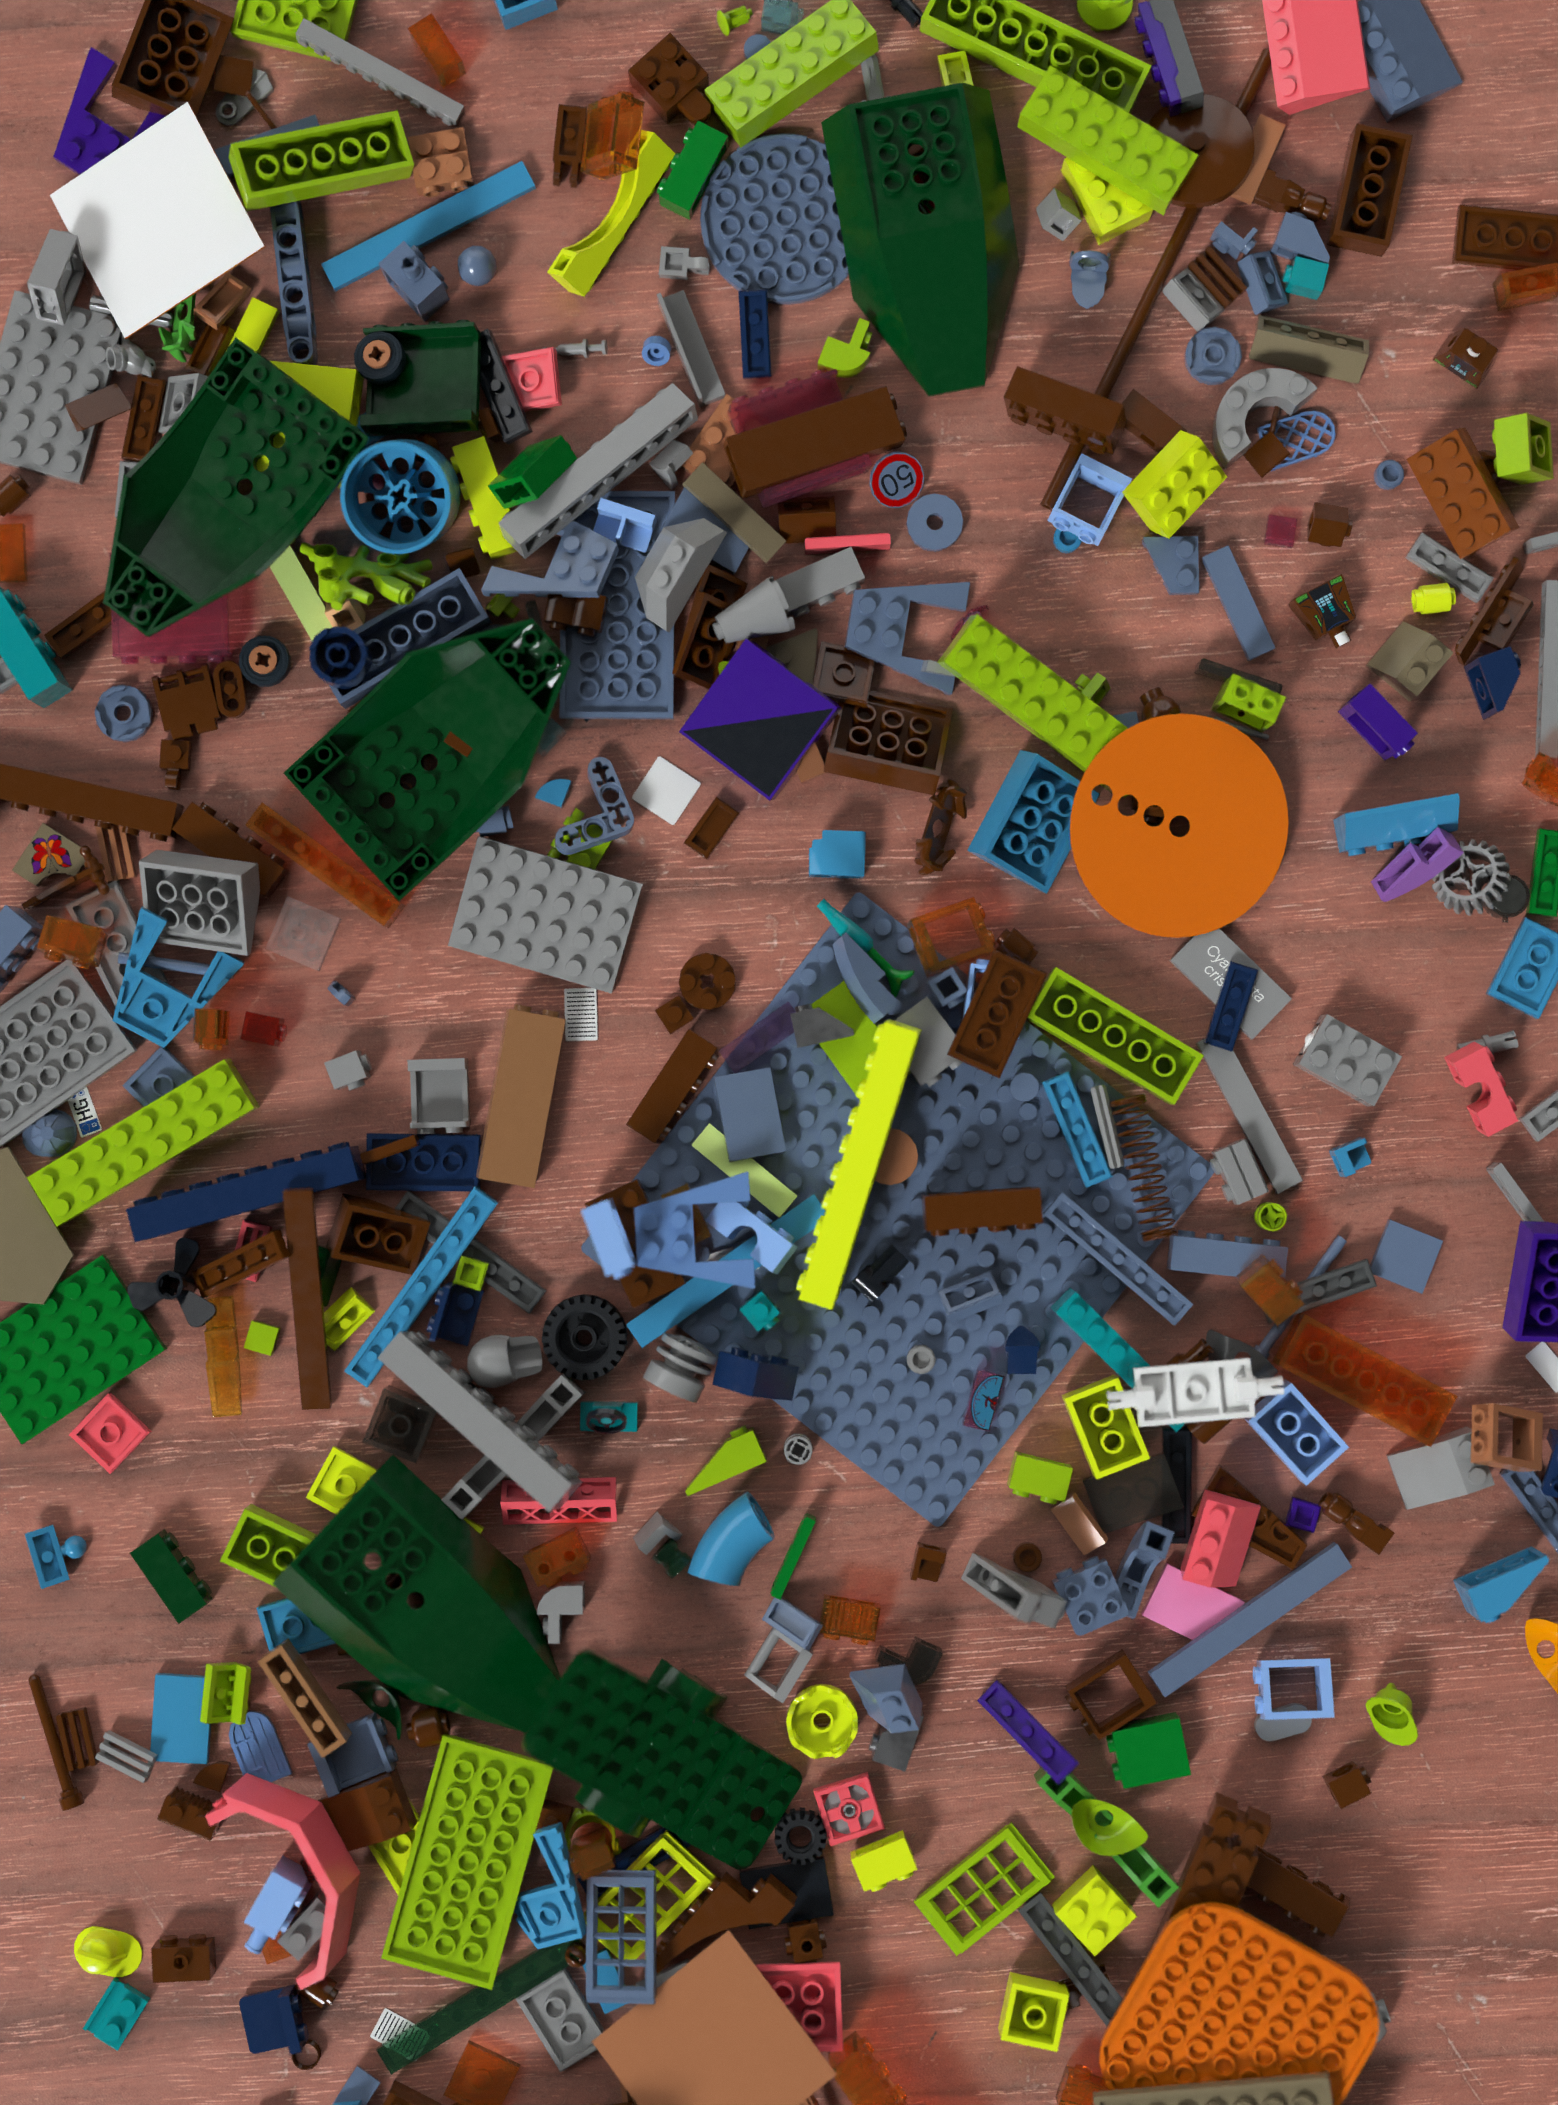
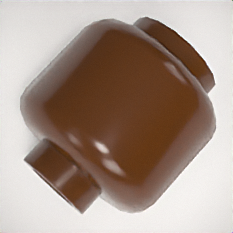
[407,1707,451,1748]

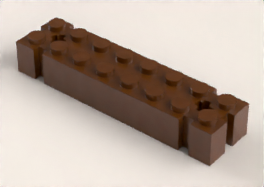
[1149,1792,1272,1952]

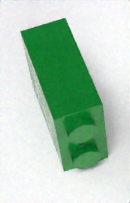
[488,435,578,509]
[1106,1712,1191,1789]

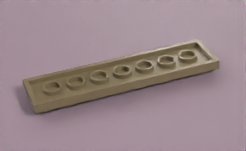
[1093,2072,1333,2105]

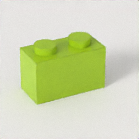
[1007,1451,1073,1504]

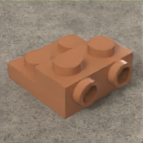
[408,127,474,198]

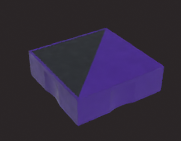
[679,639,842,801]

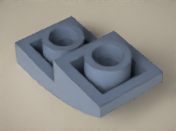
[332,2066,381,2105]

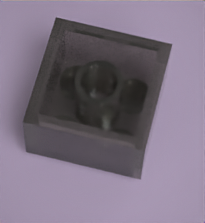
[363,1385,438,1463]

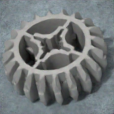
[1432,838,1511,916]

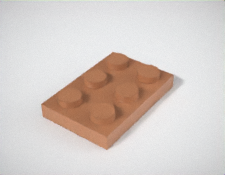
[680,394,769,489]

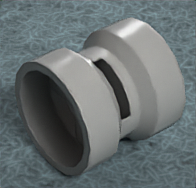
[784,1433,812,1465]

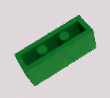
[657,121,729,220]

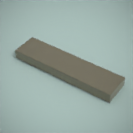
[682,462,786,563]

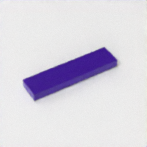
[977,1680,1080,1784]

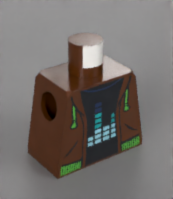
[1433,328,1498,389]
[1288,574,1356,649]

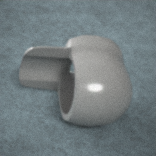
[467,1335,542,1388]

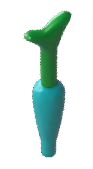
[816,899,915,998]

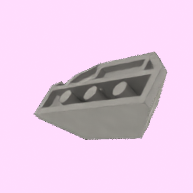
[635,518,727,632]

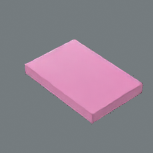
[1141,1562,1244,1640]

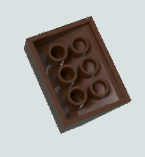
[112,0,234,117]
[823,691,953,795]

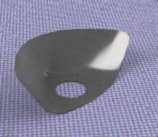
[1206,1329,1278,1379]

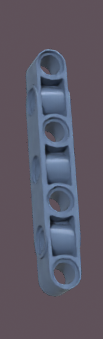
[270,201,318,365]

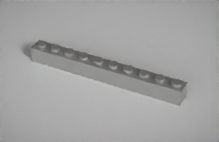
[296,18,464,126]
[1535,580,1558,760]

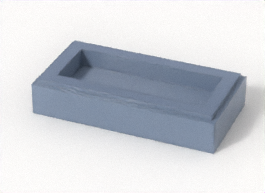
[762,1597,823,1650]

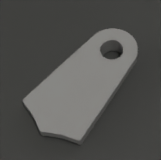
[216,68,274,126]

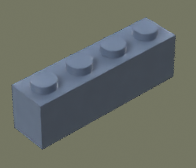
[1167,1230,1288,1282]

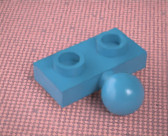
[24,1524,87,1589]

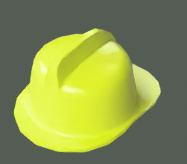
[74,1926,142,1977]

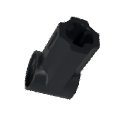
[851,1244,909,1303]

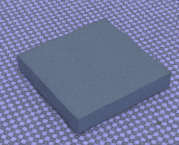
[122,1047,195,1107]
[1370,1219,1443,1294]

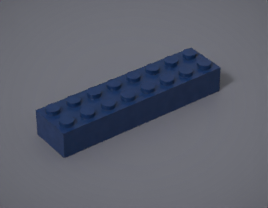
[126,1142,366,1242]

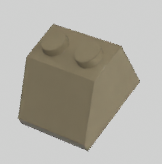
[1366,621,1454,702]

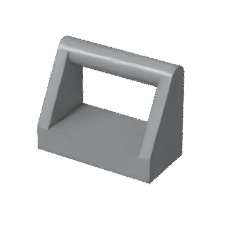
[744,1628,813,1703]

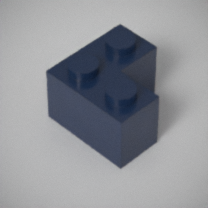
[712,1347,799,1401]

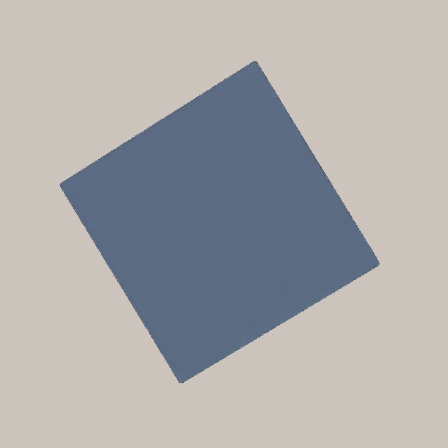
[581,892,1214,1527]

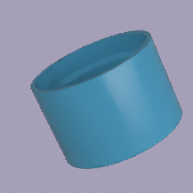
[340,439,461,554]

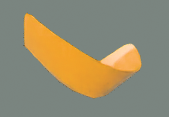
[1525,1618,1558,1694]

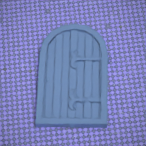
[229,1711,293,1783]

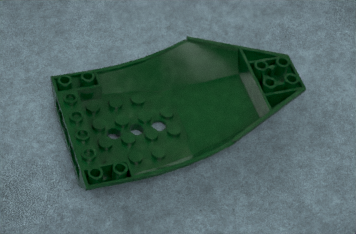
[821,83,1019,397]
[103,337,370,637]
[284,618,571,901]
[272,1454,561,1733]

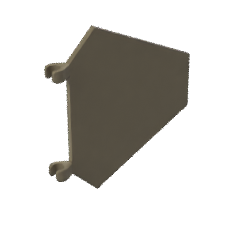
[0,1147,75,1304]

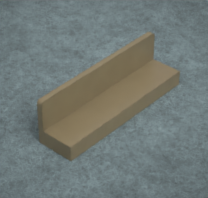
[1249,315,1369,384]

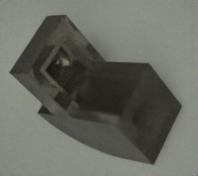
[875,1636,943,1686]

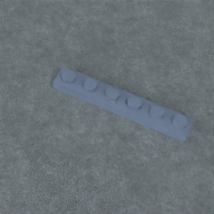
[1043,1192,1193,1326]

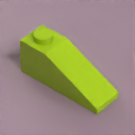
[685,1425,767,1496]

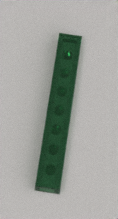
[376,1938,582,2075]

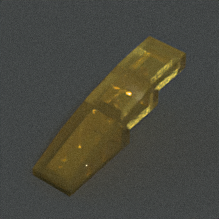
[204,1296,242,1418]

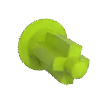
[717,6,753,36]

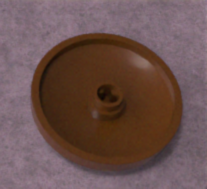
[1148,94,1254,208]

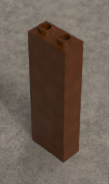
[723,386,907,499]

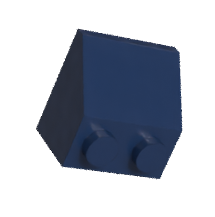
[1464,646,1521,720]

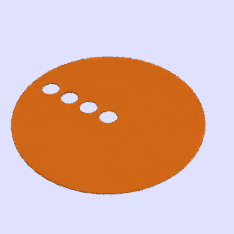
[1070,714,1289,938]

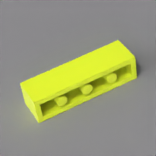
[450,436,517,560]

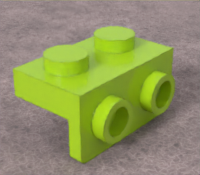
[200,1662,251,1725]

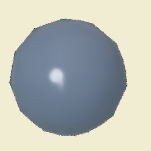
[458,245,497,286]

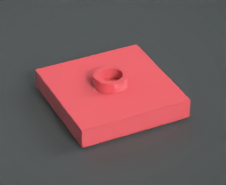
[502,347,562,412]
[69,1392,152,1474]

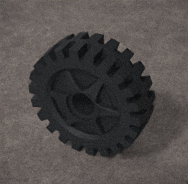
[542,1294,627,1380]

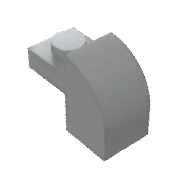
[537,1581,585,1644]

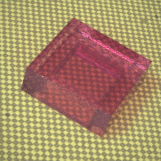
[1264,514,1297,548]

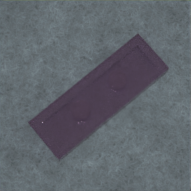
[719,1001,796,1073]

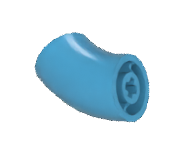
[688,1491,775,1586]

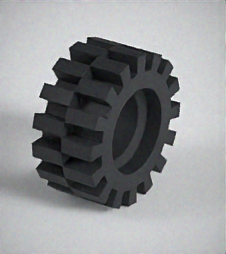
[775,1807,826,1865]

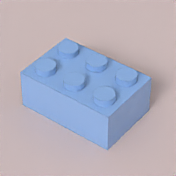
[1244,1379,1349,1486]

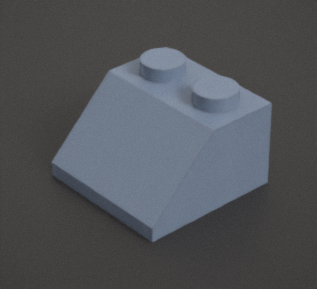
[850,1664,923,1733]

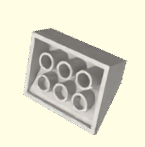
[139,850,260,956]

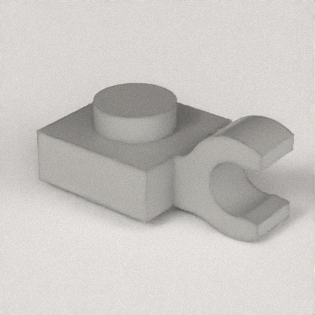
[659,246,710,280]

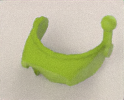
[565,1808,622,1855]

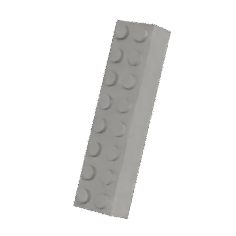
[378,1331,583,1512]

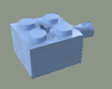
[244,1855,313,1954]

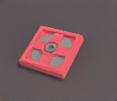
[813,1772,885,1846]

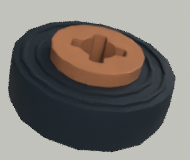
[354,331,406,384]
[239,636,291,687]

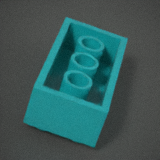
[0,587,73,708]

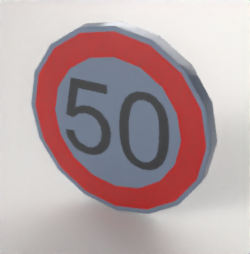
[869,452,924,508]

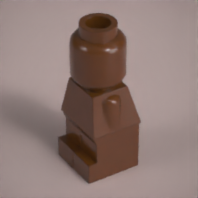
[1253,169,1332,222]
[1318,1491,1395,1555]

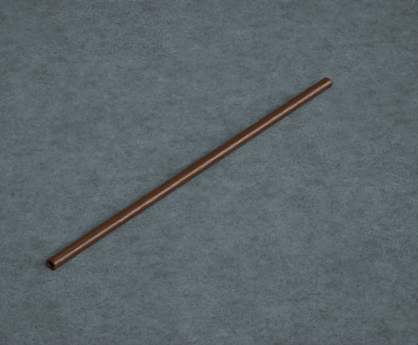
[1040,48,1271,510]

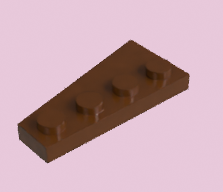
[1191,1464,1307,1569]

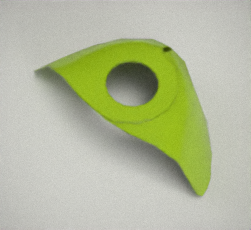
[1071,1799,1148,1856]

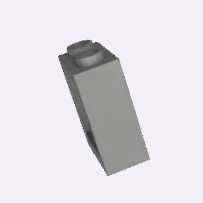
[27,229,86,326]

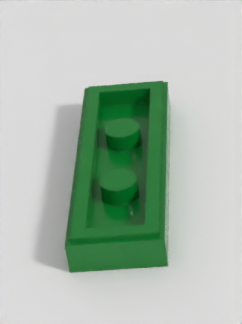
[1526,828,1558,917]
[770,1513,816,1600]

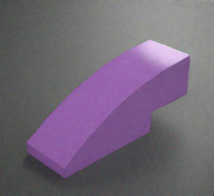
[1371,827,1464,902]

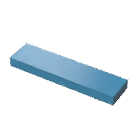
[1041,1071,1113,1188]

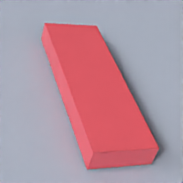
[805,533,891,555]

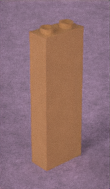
[476,1004,566,1188]

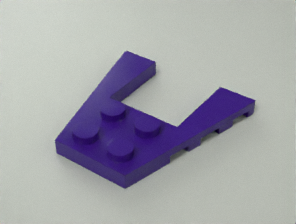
[53,47,166,175]

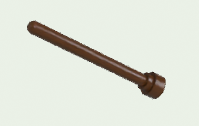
[28,1674,85,1811]

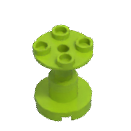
[1077,0,1133,32]

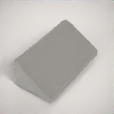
[1162,268,1225,332]

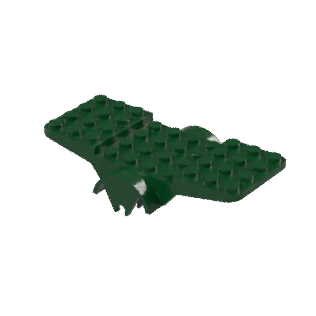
[522,1649,802,1870]

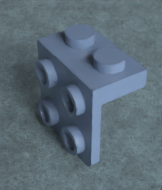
[1052,1556,1128,1636]

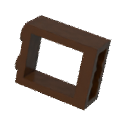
[1065,1649,1157,1740]

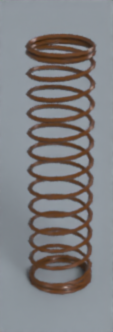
[1110,1094,1178,1241]

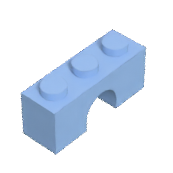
[705,1201,798,1275]

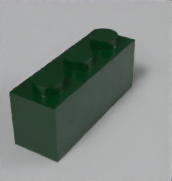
[130,1529,213,1624]

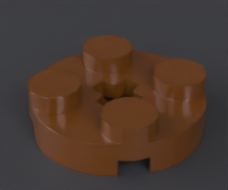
[679,953,736,1010]

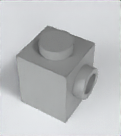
[324,1050,372,1091]

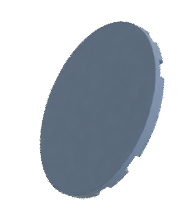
[700,133,849,305]

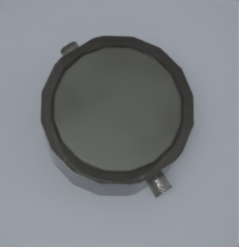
[1484,871,1530,923]

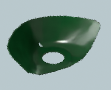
[336,1680,402,1740]

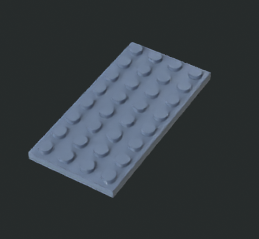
[559,491,675,719]

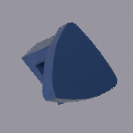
[1005,1325,1041,1374]

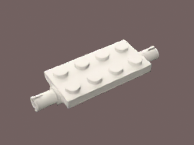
[1107,1358,1284,1427]

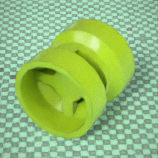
[1254,1202,1287,1231]

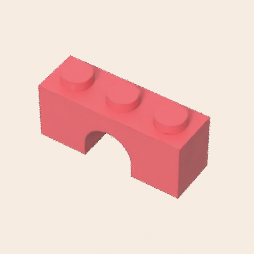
[1444,1041,1518,1137]

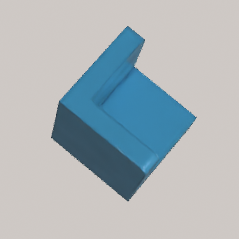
[1328,1137,1371,1177]

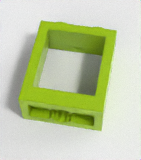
[1211,673,1286,733]

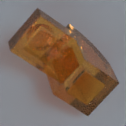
[1522,752,1558,807]

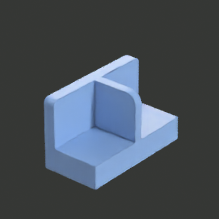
[593,498,657,553]

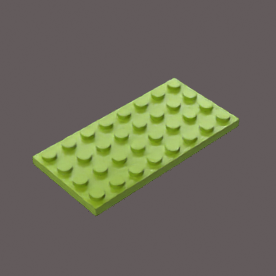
[381,1734,553,1990]

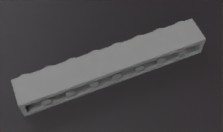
[498,383,698,559]

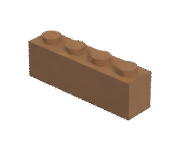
[258,1638,352,1758]

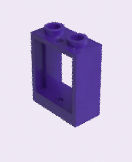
[1338,684,1418,760]

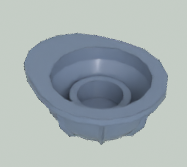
[22,1109,77,1157]

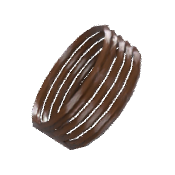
[292,2039,321,2070]

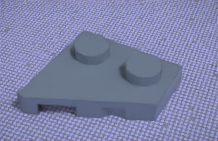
[1142,536,1199,595]

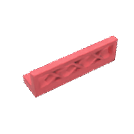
[500,1477,618,1525]

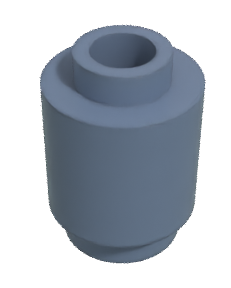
[475,806,514,837]

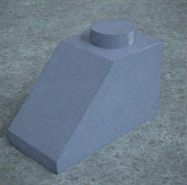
[1270,212,1330,264]

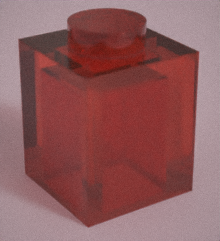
[240,1011,287,1047]

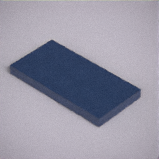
[366,1133,482,1192]

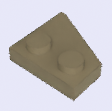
[766,628,818,685]

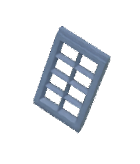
[586,1869,657,2004]

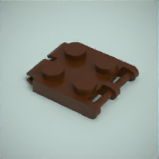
[151,663,222,740]

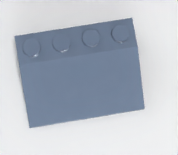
[1358,0,1463,123]

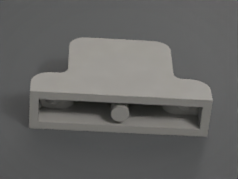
[961,1553,1067,1628]

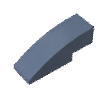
[832,933,899,1024]

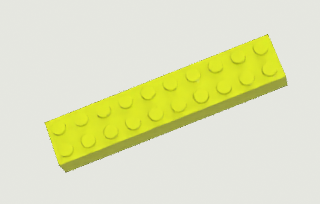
[796,1019,922,1310]

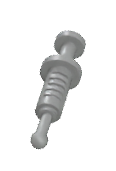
[542,339,608,358]

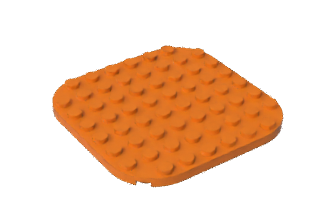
[1099,1902,1379,2105]

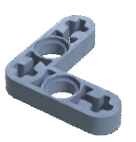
[555,757,634,855]

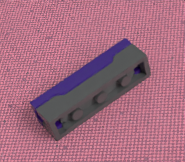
[1134,0,1204,117]

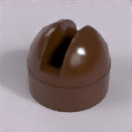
[565,1942,586,1968]

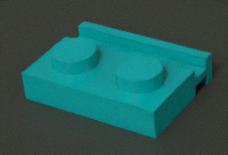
[83,1977,150,2051]

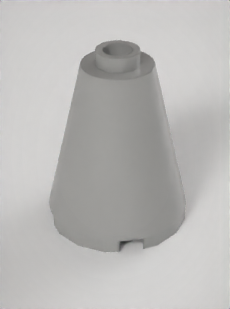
[712,576,795,643]

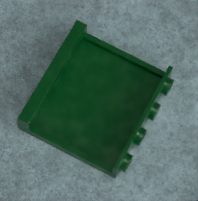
[360,320,481,437]

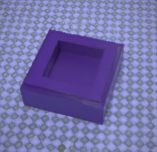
[1285,1497,1321,1533]

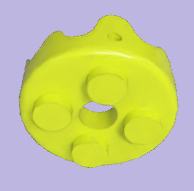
[786,1684,858,1759]

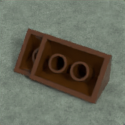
[672,565,748,690]

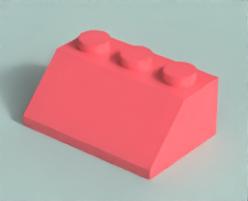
[1180,1489,1261,1588]

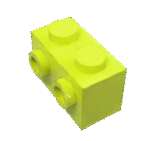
[850,1830,918,1892]

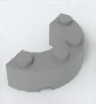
[1212,368,1318,469]

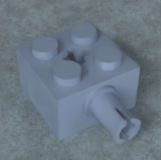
[378,241,449,322]

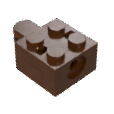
[628,33,712,125]

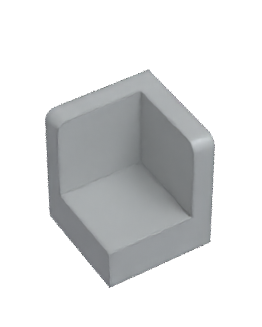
[1036,188,1082,241]

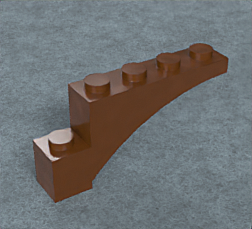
[656,1872,797,1973]

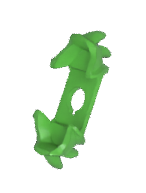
[159,293,196,363]

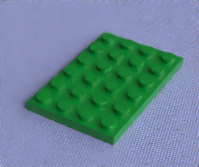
[0,1254,167,1445]

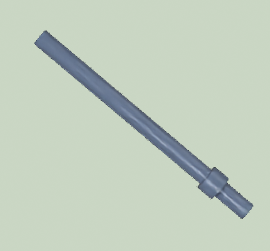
[1250,1235,1347,1364]

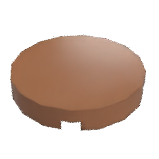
[875,1128,918,1185]

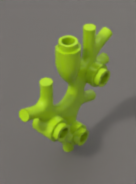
[300,542,433,611]

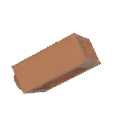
[1471,1403,1543,1472]

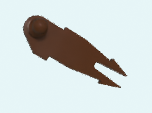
[22,846,110,909]

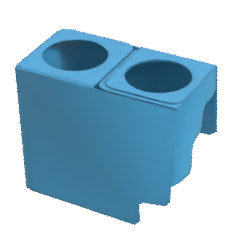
[809,830,866,879]

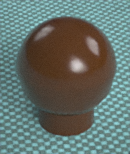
[1140,687,1181,721]

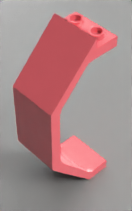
[205,1773,360,1990]

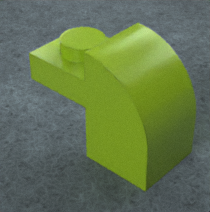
[817,318,873,378]

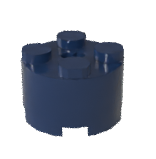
[309,627,372,689]

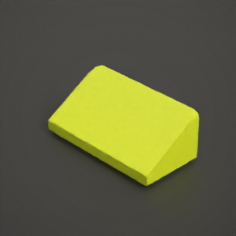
[324,1287,375,1351]

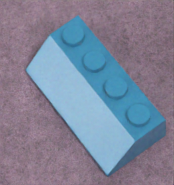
[1333,793,1460,856]

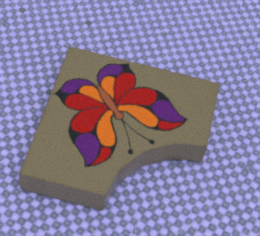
[12,823,93,886]

